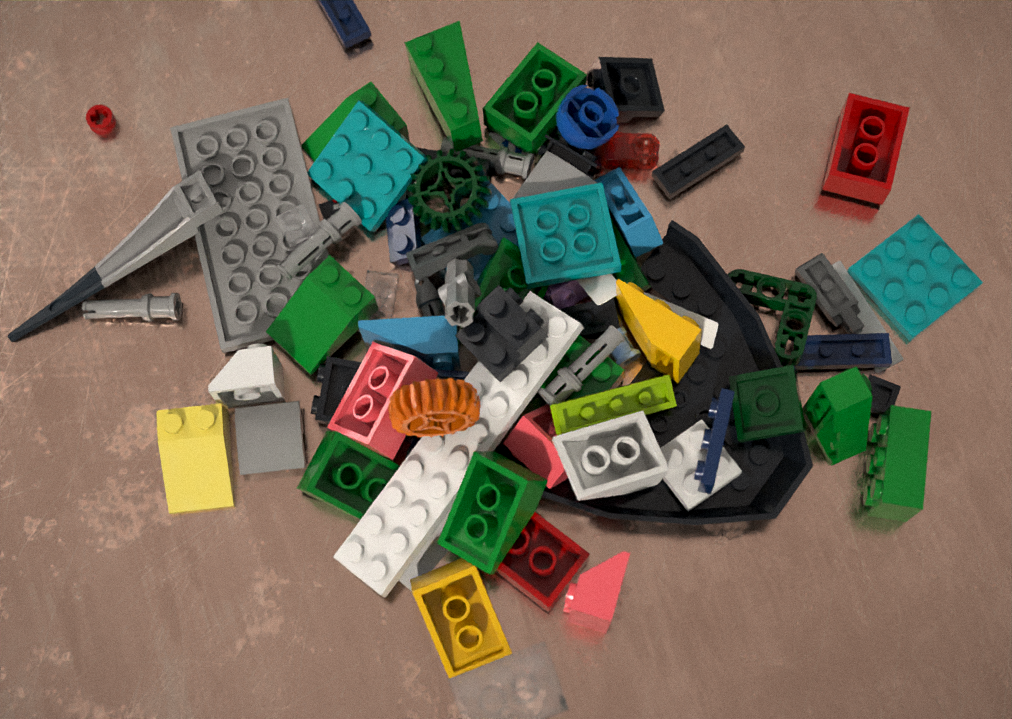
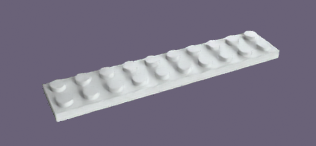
[333,291,584,598]

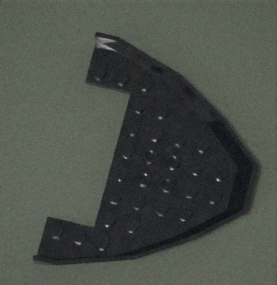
[497,220,813,525]

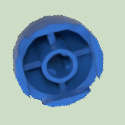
[556,85,619,149]

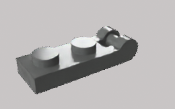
[406,222,498,280]

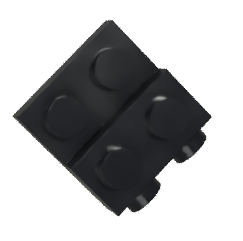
[586,57,665,123]
[455,285,548,382]
[311,356,362,424]

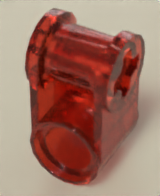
[601,131,660,171]

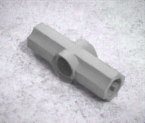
[438,258,481,327]

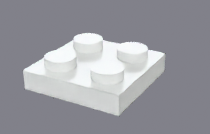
[660,420,742,511]

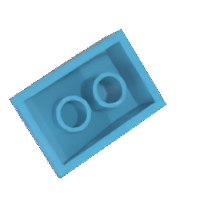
[358,316,461,371]

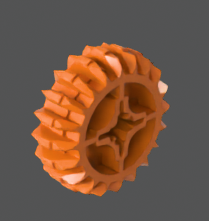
[388,377,481,438]

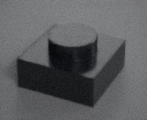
[868,374,901,415]

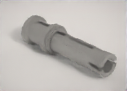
[440,137,534,180]
[275,202,362,281]
[82,293,182,322]
[537,325,625,405]

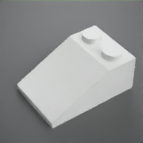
[552,411,670,501]

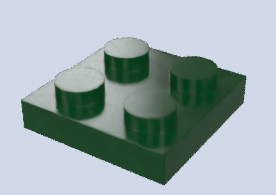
[729,365,806,442]

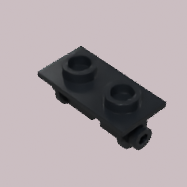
[538,134,603,180]

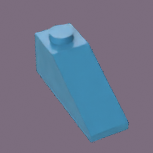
[594,167,663,258]

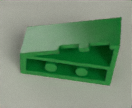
[802,366,873,466]

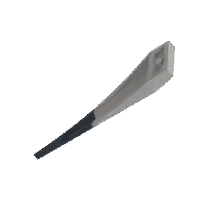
[7,170,223,342]

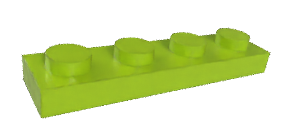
[550,375,677,436]

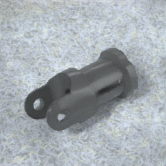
[414,276,445,317]

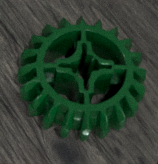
[407,148,492,233]

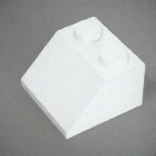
[208,343,285,409]

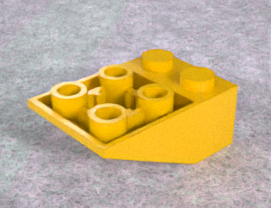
[616,279,702,383]

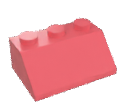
[327,342,438,460]
[563,551,630,633]

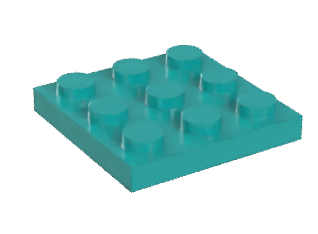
[307,100,427,232]
[510,182,621,289]
[847,214,983,341]

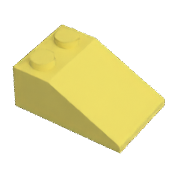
[156,403,235,514]

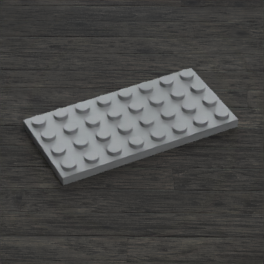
[170,98,329,353]

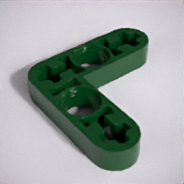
[728,269,817,367]

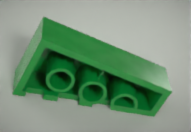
[405,20,483,152]

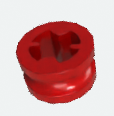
[85,104,117,135]

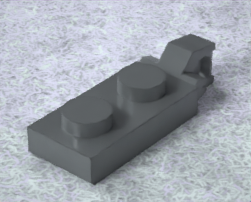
[795,253,864,334]

